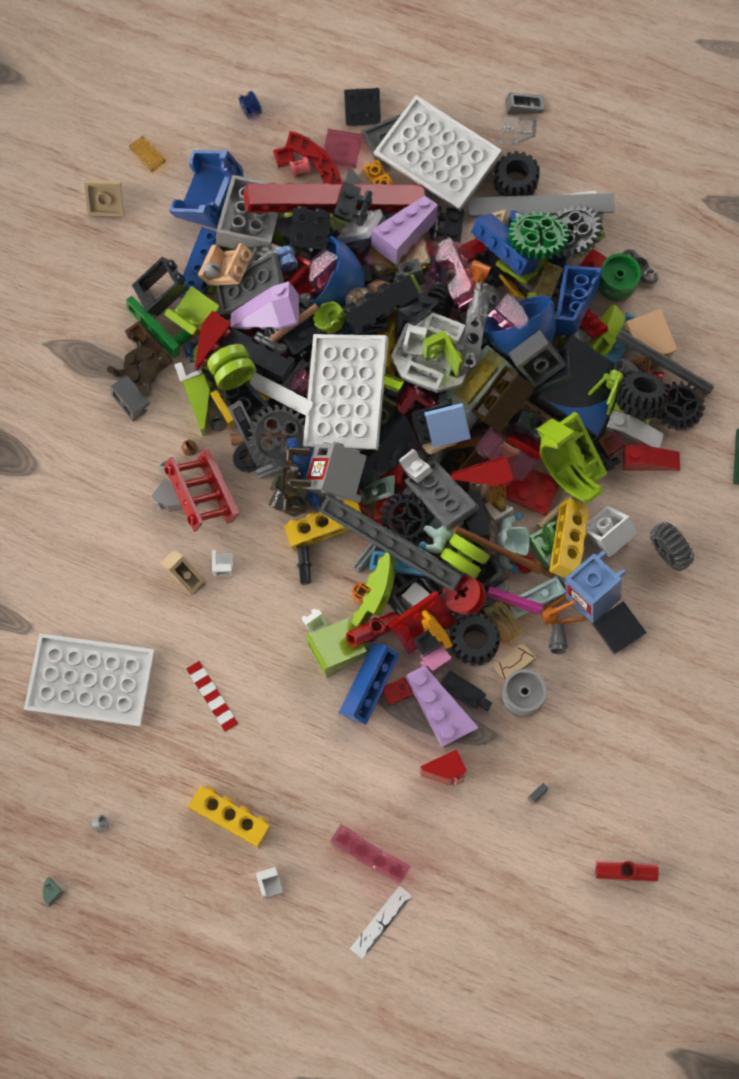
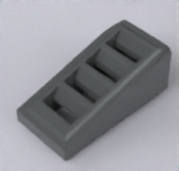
[505,92,544,115]

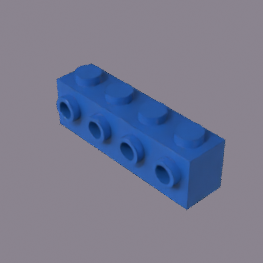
[471,213,541,276]
[179,227,224,299]
[339,643,400,725]

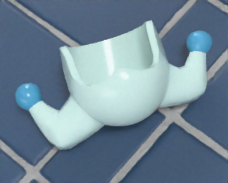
[497,512,530,574]
[418,518,464,554]

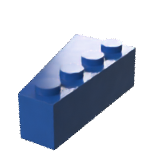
[555,265,602,336]

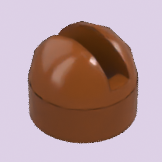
[182,440,197,456]

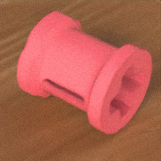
[289,157,311,177]

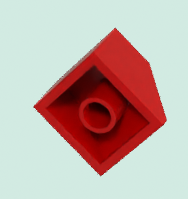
[419,749,467,786]

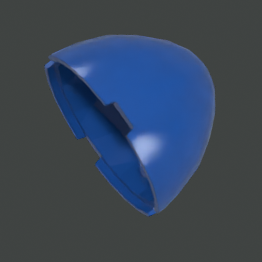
[309,236,365,308]
[483,296,556,359]

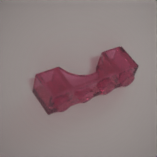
[431,237,476,309]
[330,824,411,886]

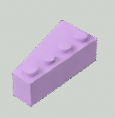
[371,195,438,266]
[405,666,479,747]

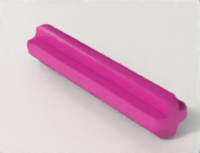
[486,586,543,615]

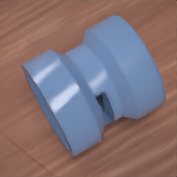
[276,246,298,272]

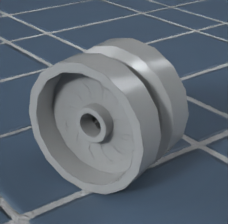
[502,669,547,717]

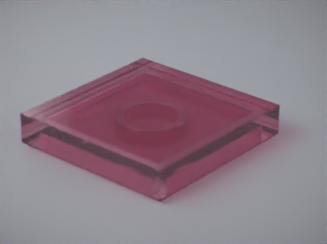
[324,128,363,168]

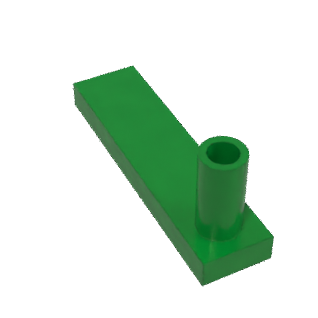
[126,296,194,358]

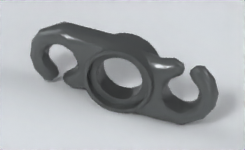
[622,249,658,284]

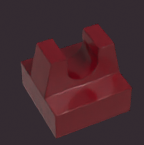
[599,430,625,457]

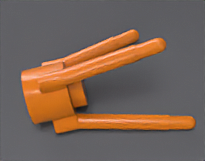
[540,594,585,627]

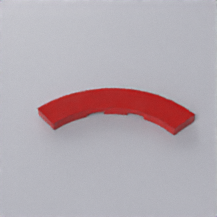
[285,131,342,184]

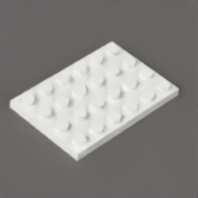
[373,95,503,211]
[303,334,388,450]
[24,633,155,727]

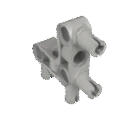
[461,282,489,368]

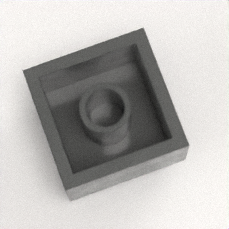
[509,330,566,388]

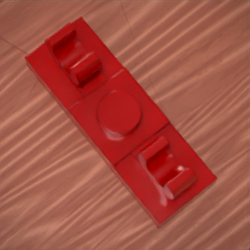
[579,309,609,340]

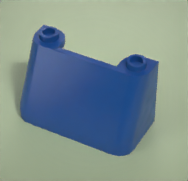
[169,150,244,229]

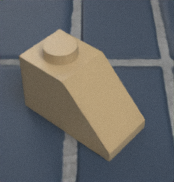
[160,550,205,595]

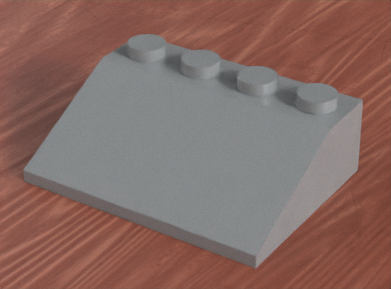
[216,175,279,249]

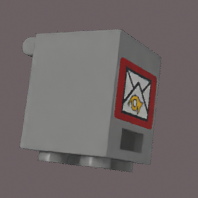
[303,442,366,503]

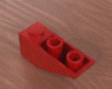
[194,310,231,371]

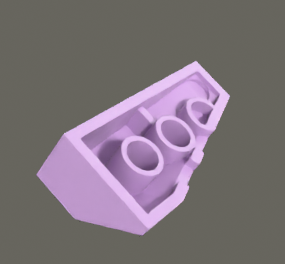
[230,282,299,329]

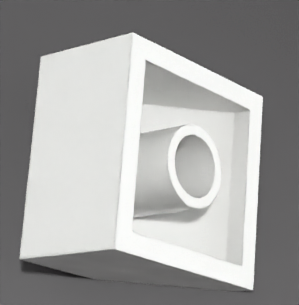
[586,505,638,557]

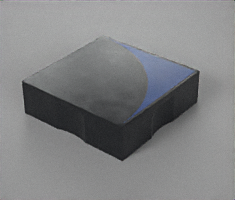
[529,334,619,440]

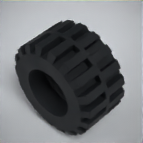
[494,151,540,197]
[616,372,668,419]
[451,613,501,666]

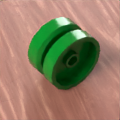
[598,253,641,301]

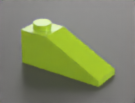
[183,373,213,436]

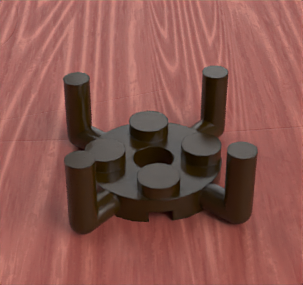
[107,332,172,396]
[281,447,311,513]

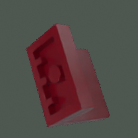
[395,382,440,415]

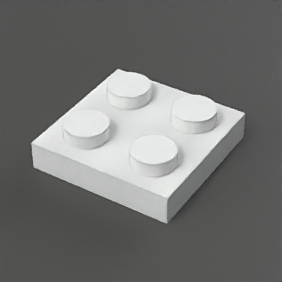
[337,210,383,244]

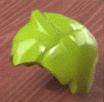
[313,301,346,334]

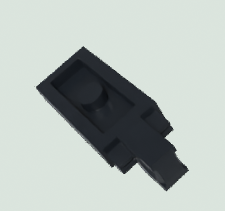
[440,670,492,712]

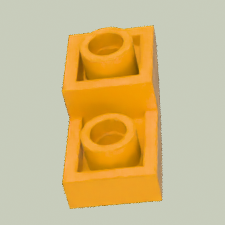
[362,159,393,185]
[421,610,452,649]

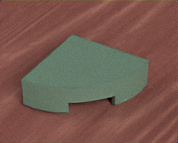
[43,877,64,906]

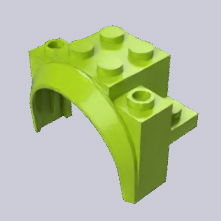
[537,412,608,504]

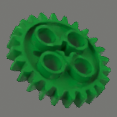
[508,211,569,260]

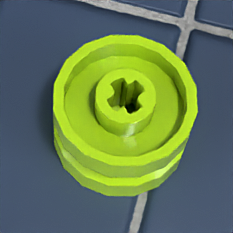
[207,344,256,390]
[440,533,490,579]

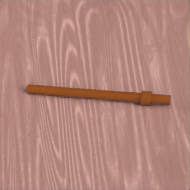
[453,525,555,579]

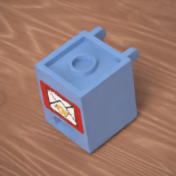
[565,551,626,623]

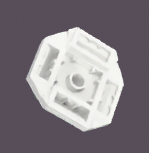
[391,313,472,393]

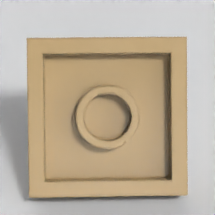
[84,180,124,217]

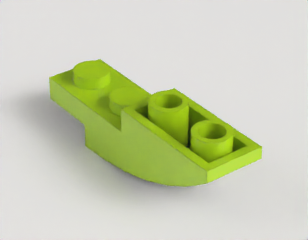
[586,304,625,357]
[351,552,396,627]

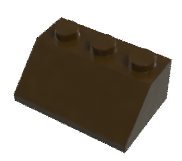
[471,365,535,433]
[439,444,492,492]

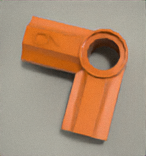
[461,260,491,299]

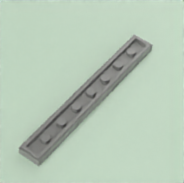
[469,193,614,217]

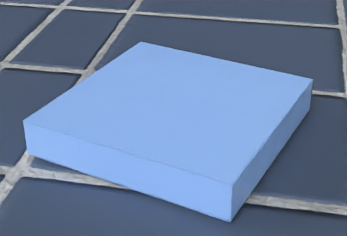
[425,403,471,448]

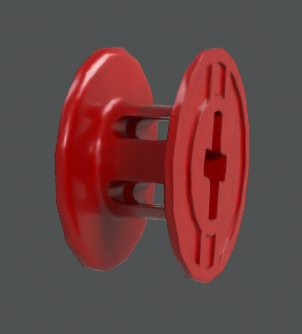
[443,574,486,615]

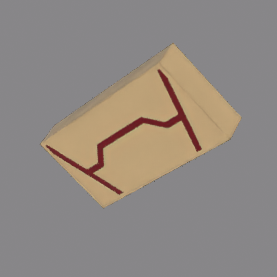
[493,643,536,682]

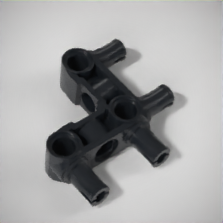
[387,524,444,616]

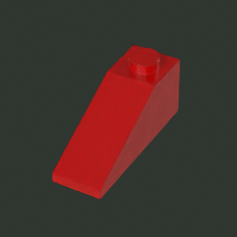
[622,445,680,471]
[451,455,515,487]

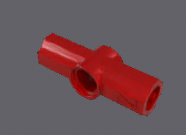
[346,612,399,648]
[595,861,659,882]

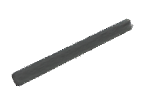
[616,330,714,394]

